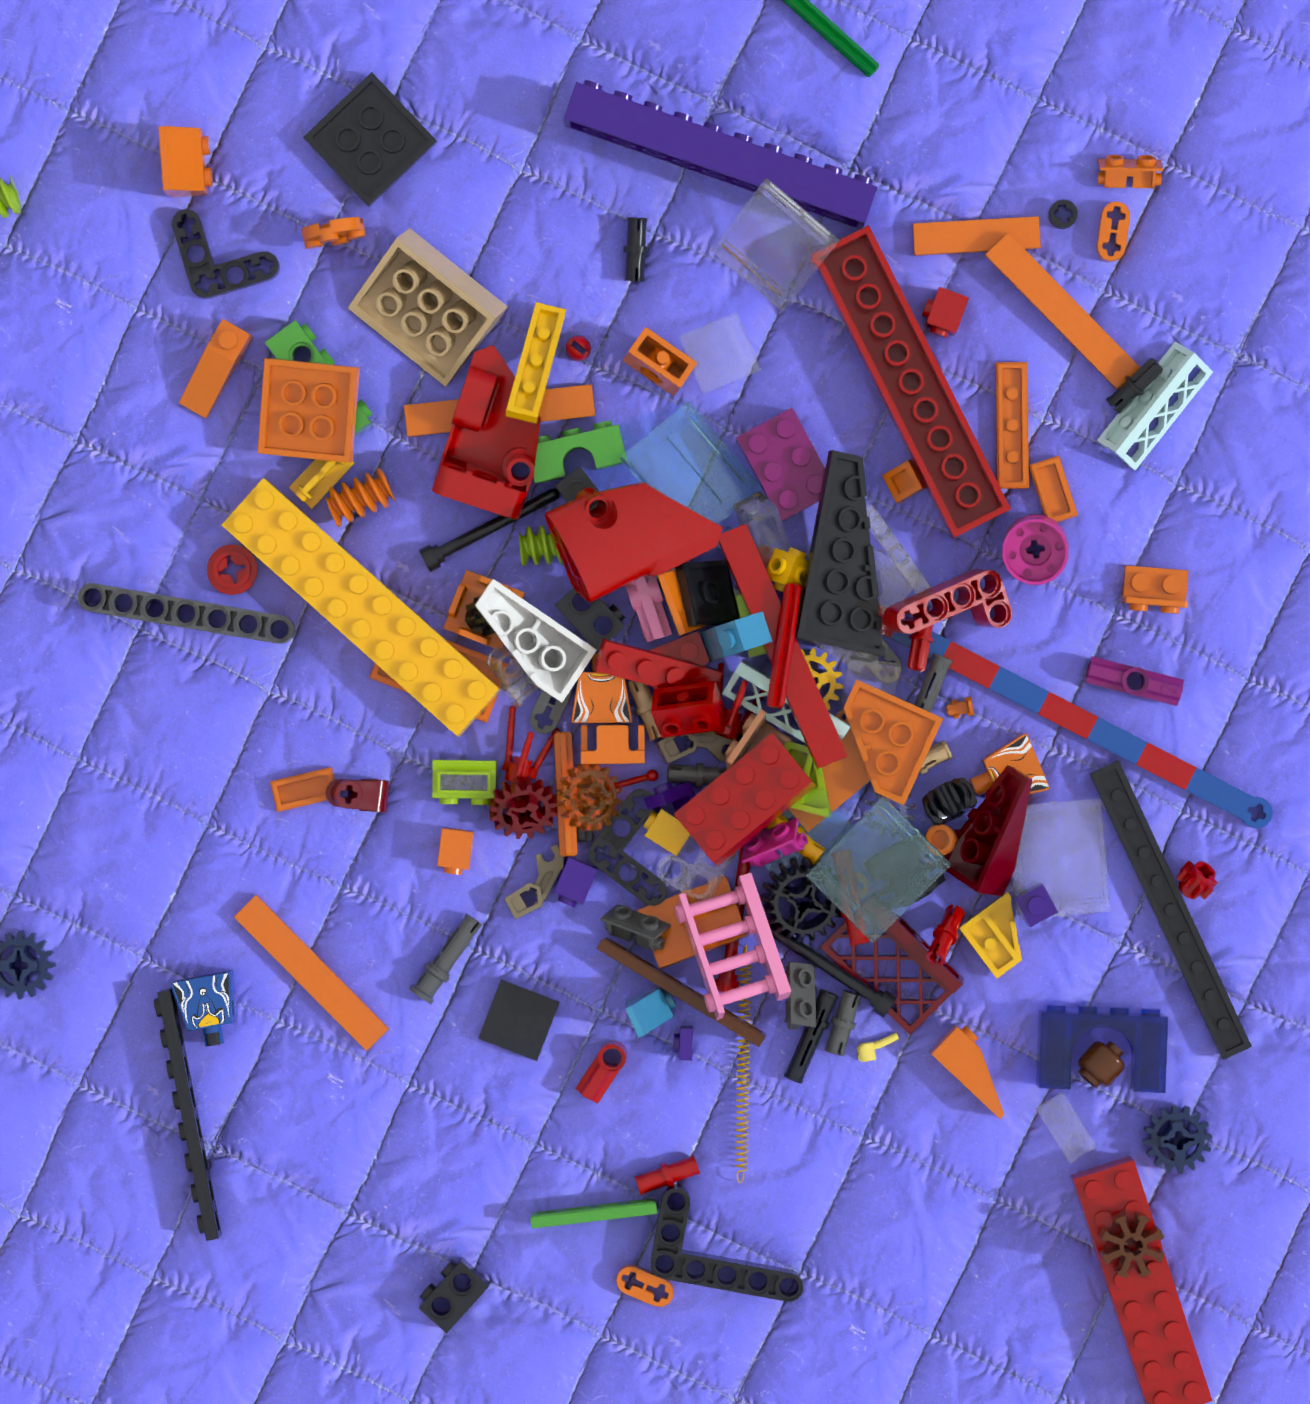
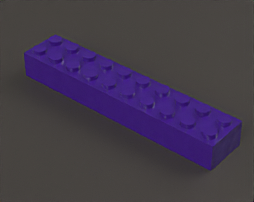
[564,80,878,229]

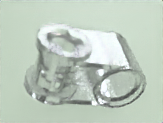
[487,646,542,708]

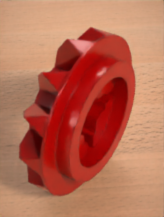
[207,544,257,595]

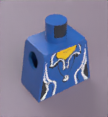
[171,970,235,1047]

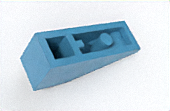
[700,611,772,662]
[625,986,676,1038]

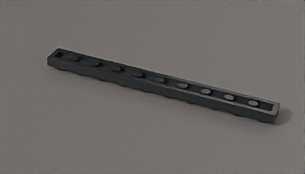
[1089,760,1252,1060]

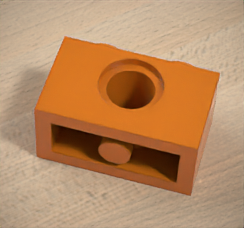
[622,327,697,396]

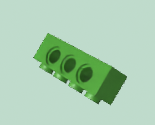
[265,320,373,437]

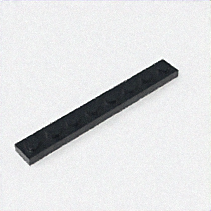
[154,988,222,1241]

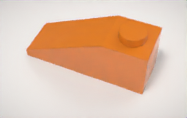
[179,319,254,419]
[929,1024,1004,1119]

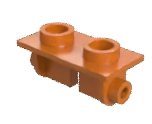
[1097,154,1164,189]

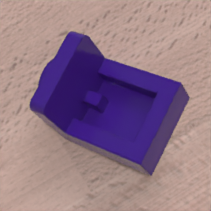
[644,781,696,812]

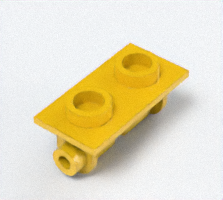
[289,459,355,509]

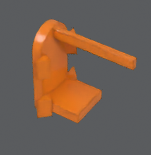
[946,697,974,719]

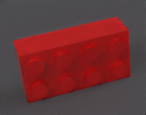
[674,733,816,867]

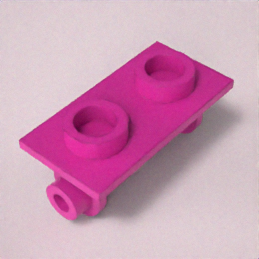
[741,818,808,867]

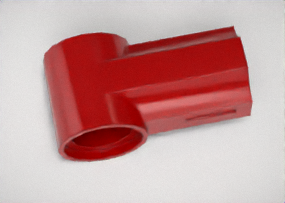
[575,1040,627,1104]

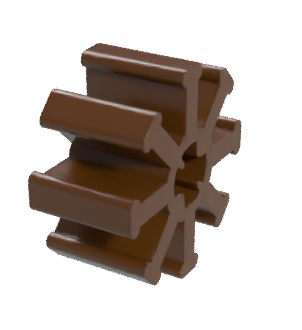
[1099,1211,1165,1278]

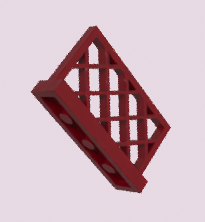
[820,891,964,1035]

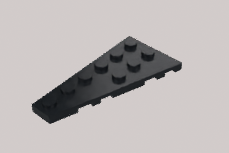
[795,450,886,657]

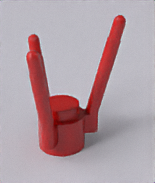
[713,663,766,740]
[502,706,560,783]

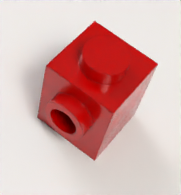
[922,287,969,338]

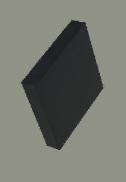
[675,560,740,627]
[478,979,560,1061]

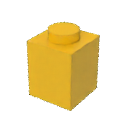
[643,808,690,856]

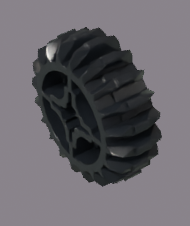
[760,857,843,942]

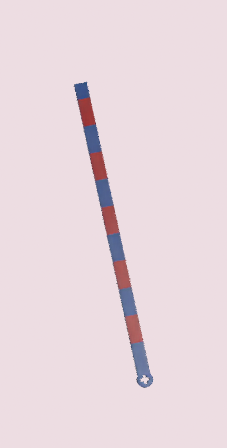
[716,526,1273,828]

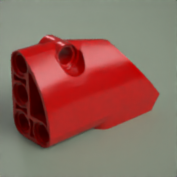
[432,345,541,519]
[544,482,723,603]

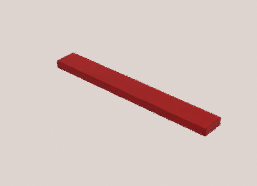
[718,524,847,770]

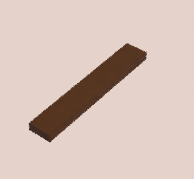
[596,937,767,1047]

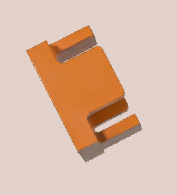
[443,570,525,651]
[581,725,645,764]

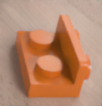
[1121,565,1189,614]

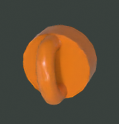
[925,824,958,856]

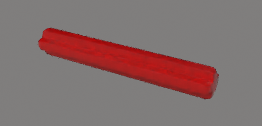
[767,583,802,708]

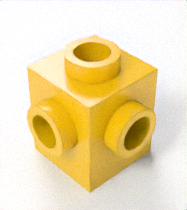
[766,547,808,594]

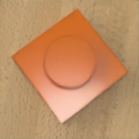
[882,460,927,503]

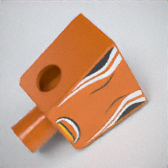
[572,653,632,723]
[970,733,1050,796]

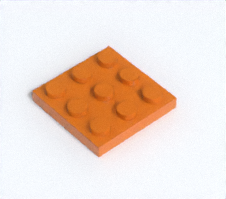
[257,358,360,463]

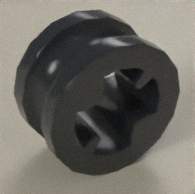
[1048,199,1078,229]

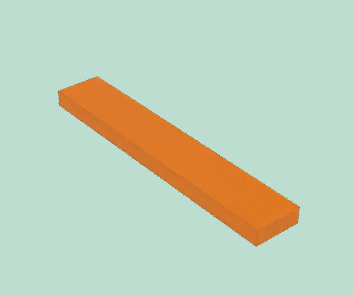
[984,232,1140,390]
[404,384,595,437]
[234,895,390,1051]

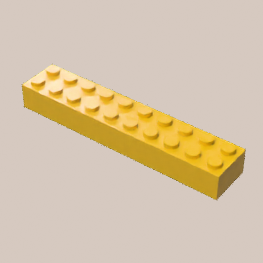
[222,478,502,737]

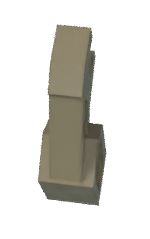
[655,731,737,764]
[504,844,564,920]

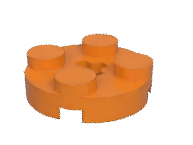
[301,217,366,249]

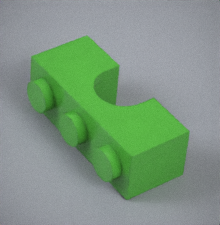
[533,420,627,484]

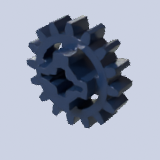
[0,930,56,1000]
[1142,1104,1212,1174]

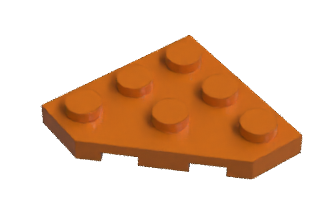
[843,679,943,805]

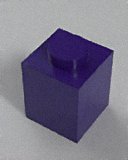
[554,856,598,907]
[1012,883,1058,927]

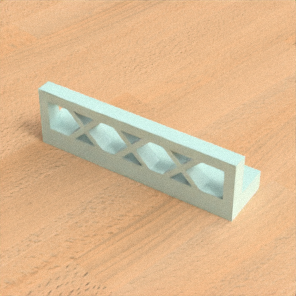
[1097,342,1213,471]
[722,661,850,743]

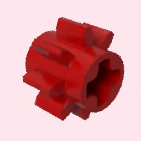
[1176,861,1218,900]

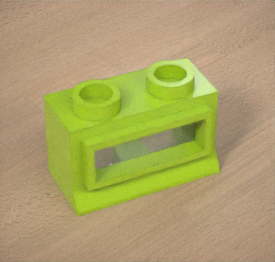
[432,759,497,805]

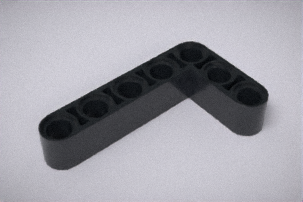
[651,1185,803,1302]

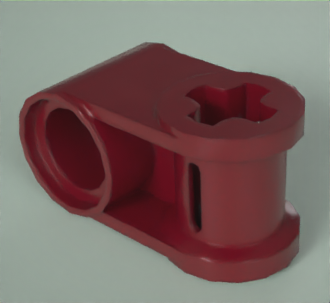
[326,779,389,812]

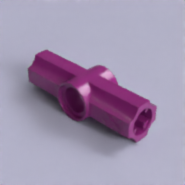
[1085,656,1184,706]

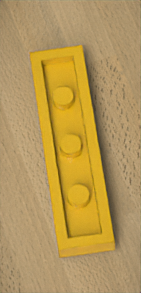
[506,302,566,423]

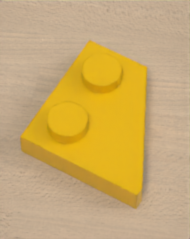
[959,892,1022,979]

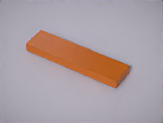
[912,216,1041,256]
[995,362,1029,489]

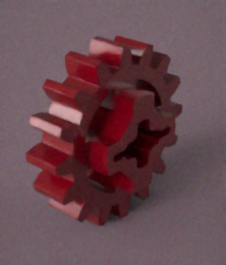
[489,776,558,839]

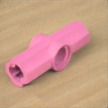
[625,575,672,642]

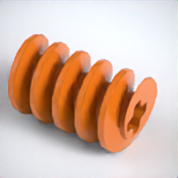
[325,468,396,527]

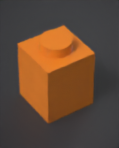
[437,827,475,875]

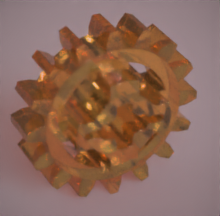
[556,764,623,831]

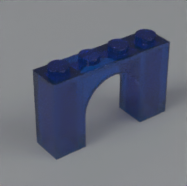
[1036,1005,1168,1093]

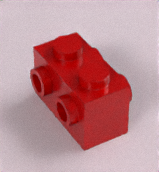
[651,681,725,738]

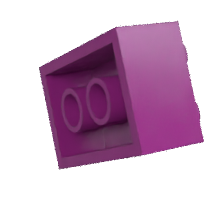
[736,408,825,523]

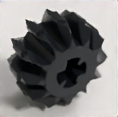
[922,778,977,825]

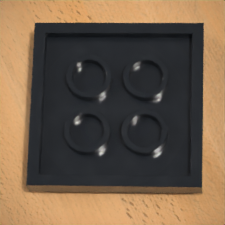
[303,72,438,207]

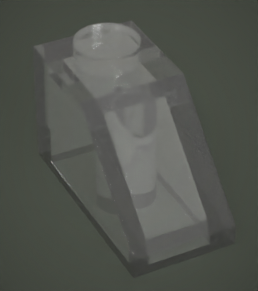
[733,491,790,568]

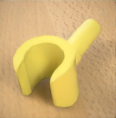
[857,1032,899,1062]

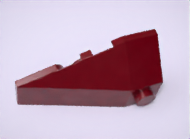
[938,765,1033,897]

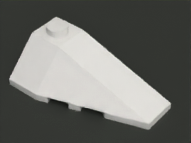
[475,579,597,703]

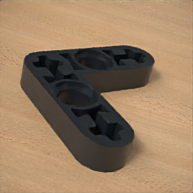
[172,209,280,299]
[588,789,667,906]

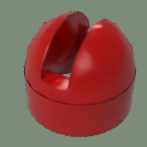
[566,335,591,361]

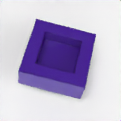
[673,1026,693,1061]

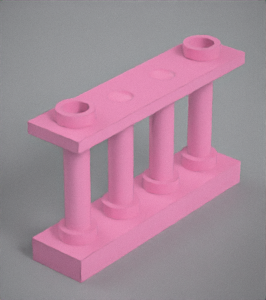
[674,873,791,1020]

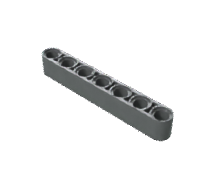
[78,583,296,644]

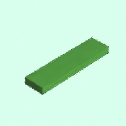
[530,1198,657,1229]

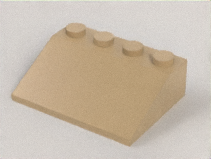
[348,228,508,387]

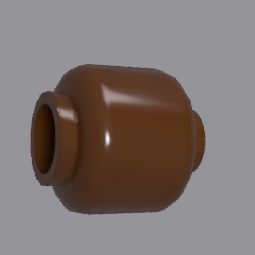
[1078,1041,1125,1089]

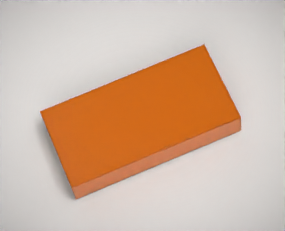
[1029,455,1078,522]
[270,767,335,812]

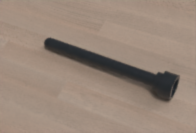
[419,488,559,572]
[769,924,897,1018]

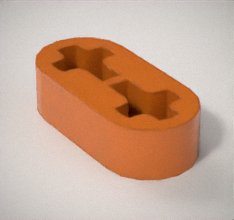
[1096,201,1130,262]
[616,1264,674,1307]

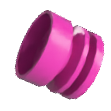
[1002,514,1069,585]

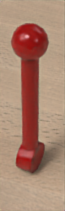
[595,769,659,796]

